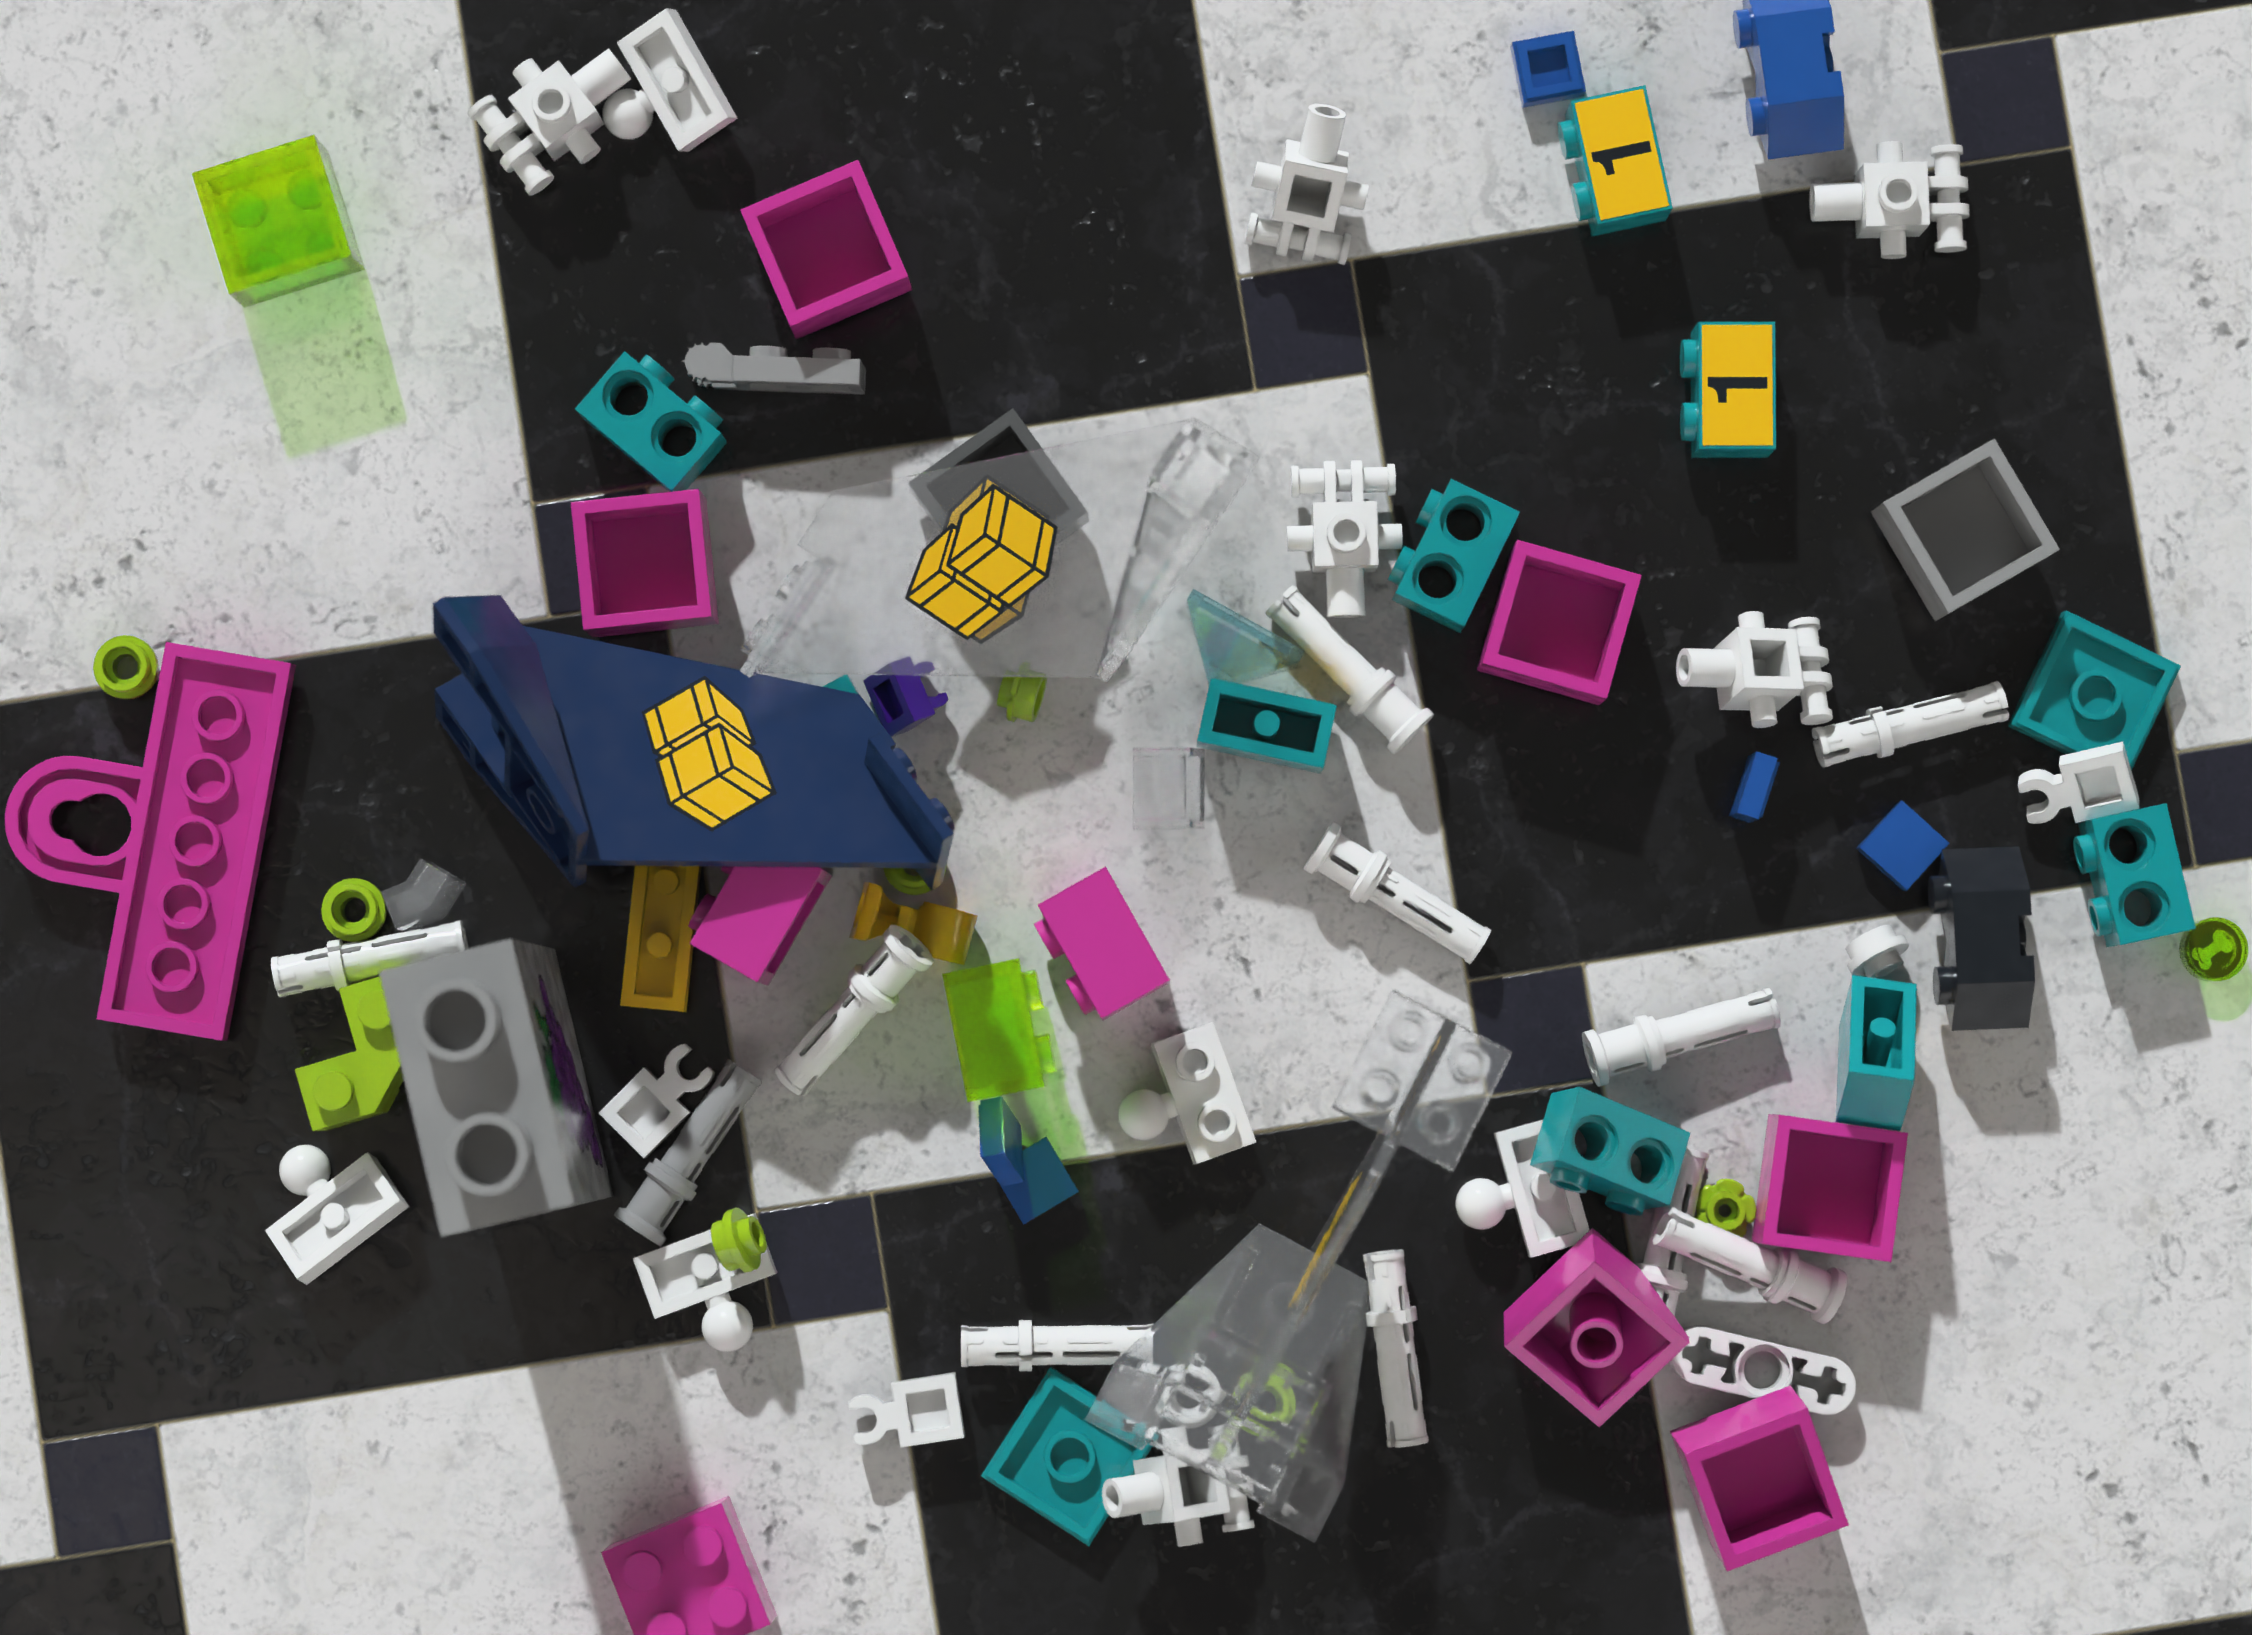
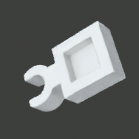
[2018,742,2139,824]
[599,1044,715,1158]
[848,1372,965,1448]

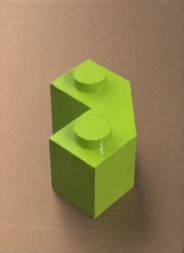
[295,976,404,1131]

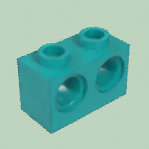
[575,351,727,492]
[1388,479,1520,633]
[2073,803,2196,947]
[1530,1087,1691,1216]

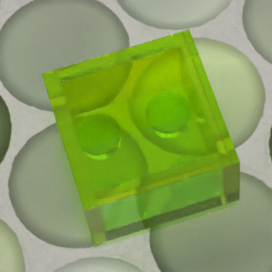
[192,135,365,308]
[942,958,1057,1102]

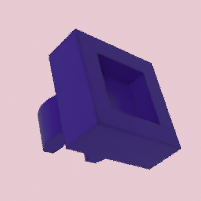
[863,655,949,737]

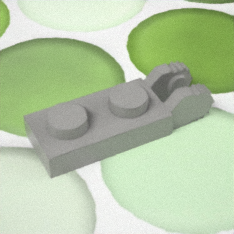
[682,343,866,395]

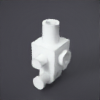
[467,49,631,196]
[1244,104,1369,265]
[1809,141,1969,259]
[1287,460,1403,619]
[1676,611,1833,728]
[1102,1423,1255,1547]

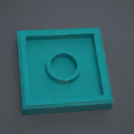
[2007,610,2181,770]
[981,1366,1159,1546]

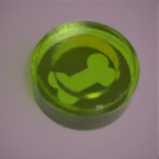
[2179,917,2248,982]

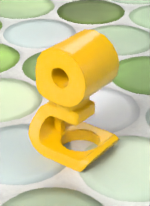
[849,882,978,965]

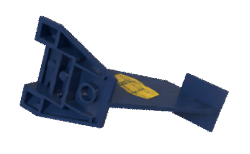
[433,595,954,891]

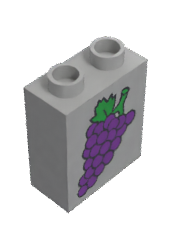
[379,938,614,1237]

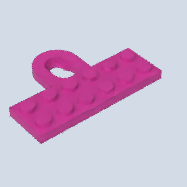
[5,642,296,1041]

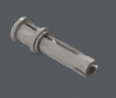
[614,1059,762,1247]

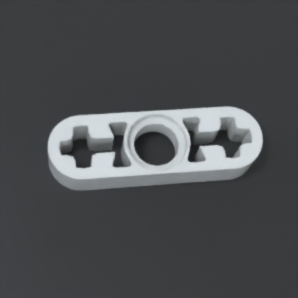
[1670,1325,1856,1415]

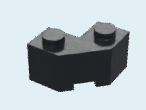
[1928,846,2035,1031]

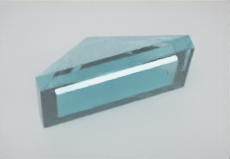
[1186,589,1305,684]

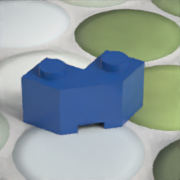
[1733,0,1844,160]

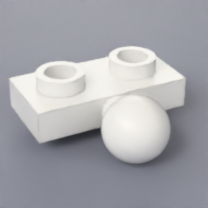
[603,8,737,152]
[1118,1022,1256,1165]
[1455,1119,1590,1258]
[265,1145,409,1285]
[633,1213,777,1352]

